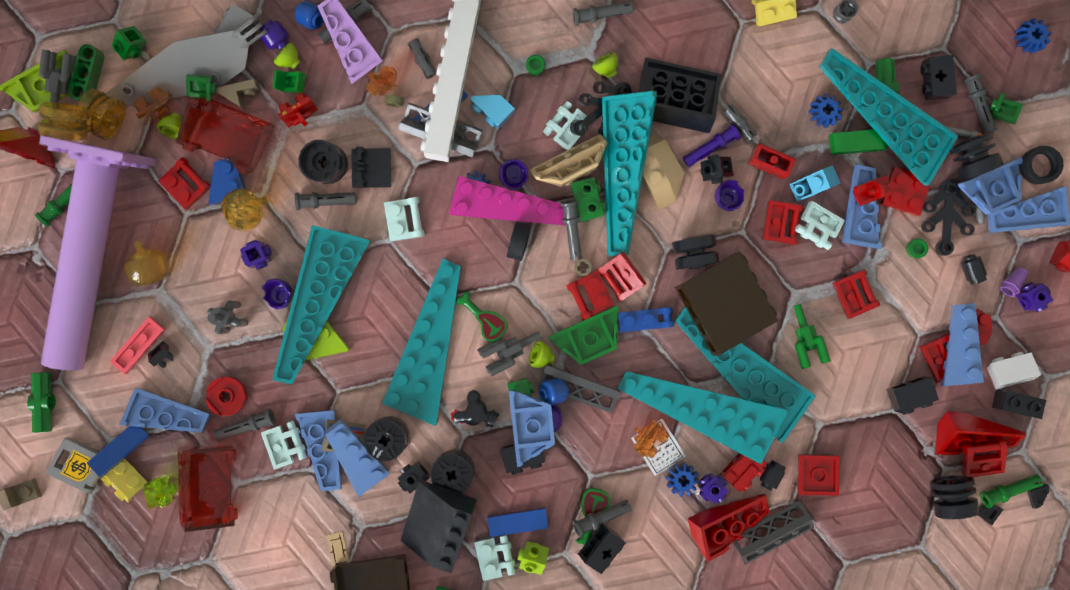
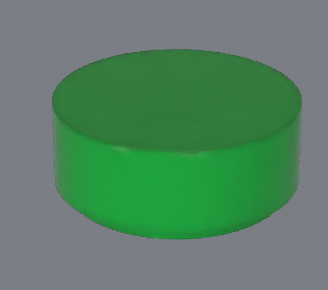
[526,55,545,76]
[906,238,928,258]

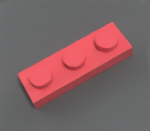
[110,317,166,374]

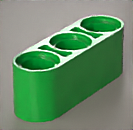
[68,44,104,104]
[829,130,888,155]

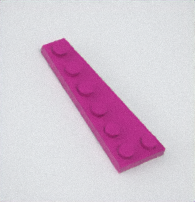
[449,176,565,225]

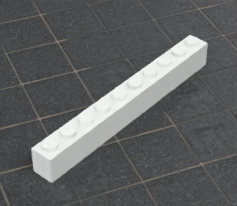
[421,0,482,162]

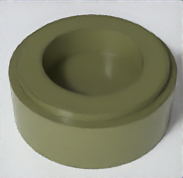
[384,95,404,107]

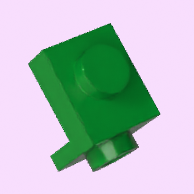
[272,69,306,94]
[186,74,216,101]
[990,93,1023,124]

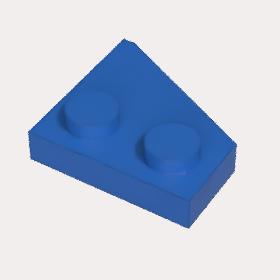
[208,156,247,206]

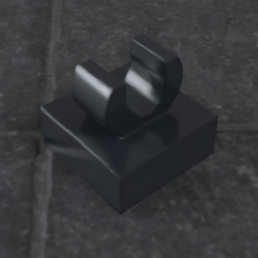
[148,341,174,368]

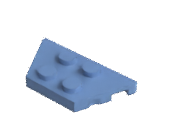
[958,157,1023,215]
[509,389,555,467]

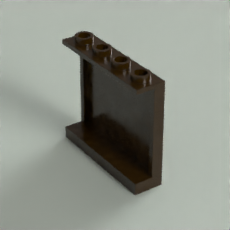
[675,251,779,356]
[330,554,410,590]

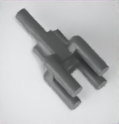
[39,49,77,117]
[207,301,248,334]
[477,331,542,376]

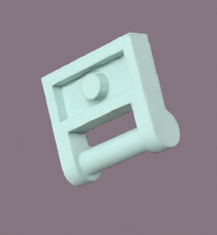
[384,197,425,242]

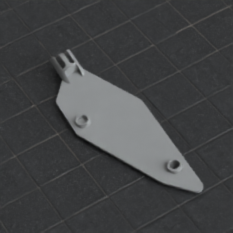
[102,16,267,105]

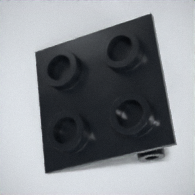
[352,147,391,188]

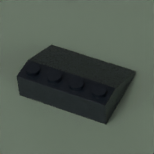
[638,58,721,134]
[400,480,477,573]

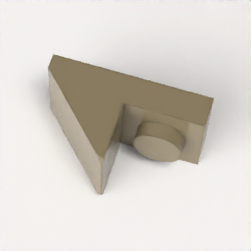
[215,79,261,110]
[0,478,42,511]

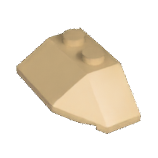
[530,134,607,187]
[642,136,685,211]

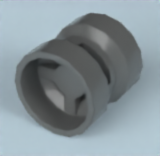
[833,0,858,24]

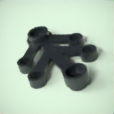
[570,81,632,137]
[921,179,976,256]

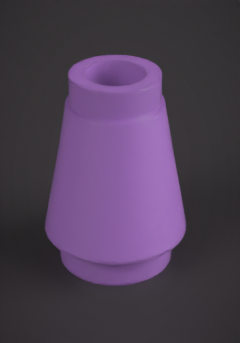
[1000,267,1028,297]

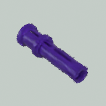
[682,124,741,168]

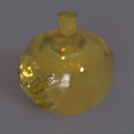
[221,188,268,232]
[123,241,170,287]

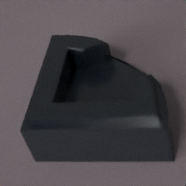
[1027,483,1049,509]
[977,505,1004,525]

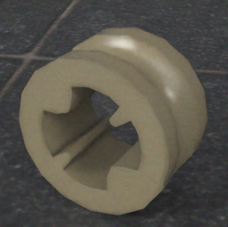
[574,259,592,276]

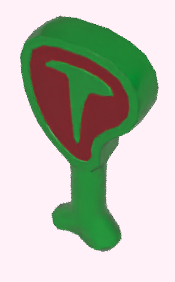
[456,291,508,342]
[576,488,610,545]

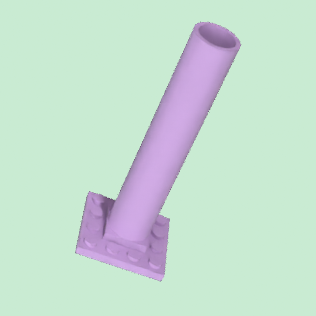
[40,136,157,370]

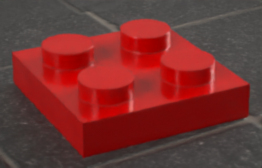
[880,167,930,216]
[797,454,840,496]

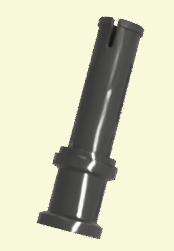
[318,0,373,44]
[572,0,633,26]
[962,73,997,134]
[295,192,356,210]
[560,199,582,260]
[214,408,276,442]
[572,499,632,538]

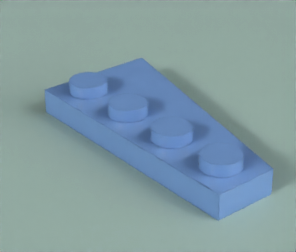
[842,165,882,249]
[987,186,1070,233]
[941,303,984,386]
[119,388,211,433]
[295,410,342,491]
[325,419,390,497]

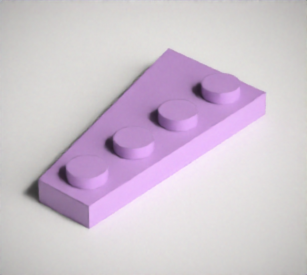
[318,0,383,84]

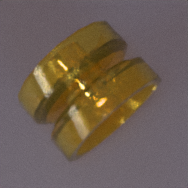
[74,89,126,140]
[38,102,90,140]

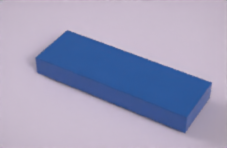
[87,426,150,478]
[487,507,549,537]

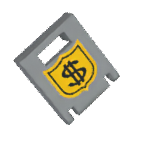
[46,437,100,494]

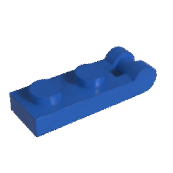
[618,307,674,332]

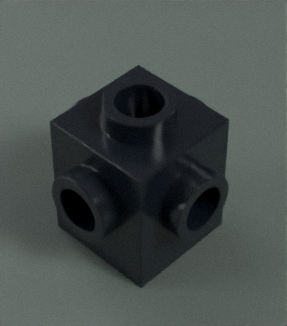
[700,155,734,184]
[398,461,431,494]

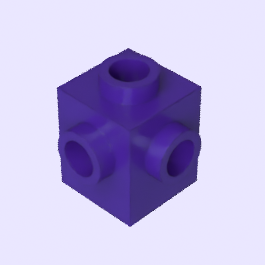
[240,240,272,270]
[1016,282,1053,312]
[697,472,729,504]

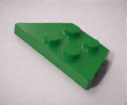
[548,306,618,365]

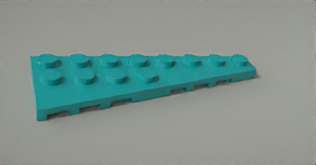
[818,48,958,186]
[602,91,657,256]
[272,225,370,384]
[382,259,461,426]
[675,306,816,443]
[617,371,788,464]

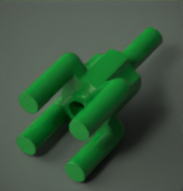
[793,304,831,369]

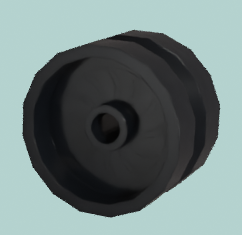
[672,235,720,270]

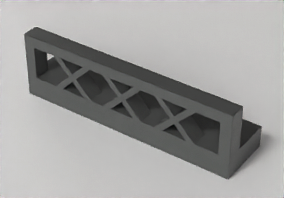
[398,102,483,157]
[538,365,621,413]
[733,500,814,565]

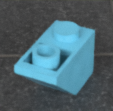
[470,95,515,129]
[789,165,840,202]

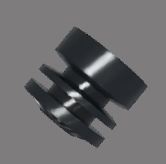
[950,134,1004,181]
[298,140,348,184]
[364,416,410,461]
[431,449,475,494]
[930,475,980,519]

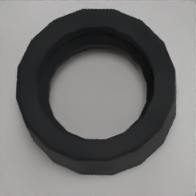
[1019,146,1064,185]
[507,221,531,261]

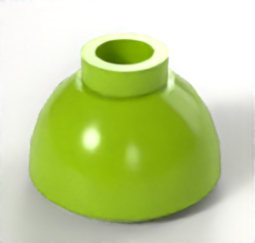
[274,43,300,69]
[592,52,618,79]
[157,113,185,139]
[529,341,555,368]

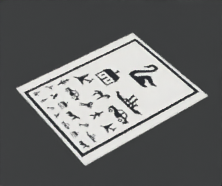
[631,419,686,476]

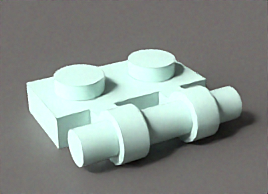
[542,101,590,151]
[795,201,845,250]
[261,421,307,470]
[474,535,516,581]

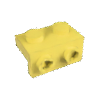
[751,0,797,26]
[100,458,148,502]

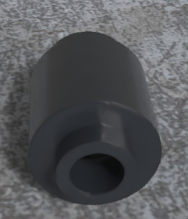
[961,254,987,285]
[759,460,786,491]

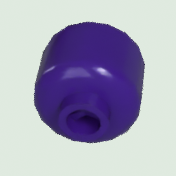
[259,20,289,50]

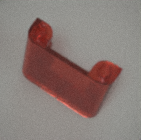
[176,97,275,174]
[178,445,238,532]

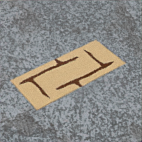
[326,532,350,566]

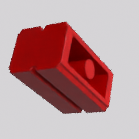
[747,143,796,180]
[720,453,767,492]

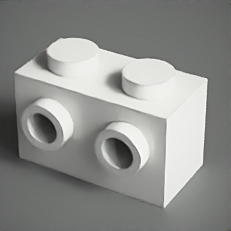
[987,352,1041,390]

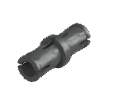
[408,38,437,79]
[723,104,757,142]

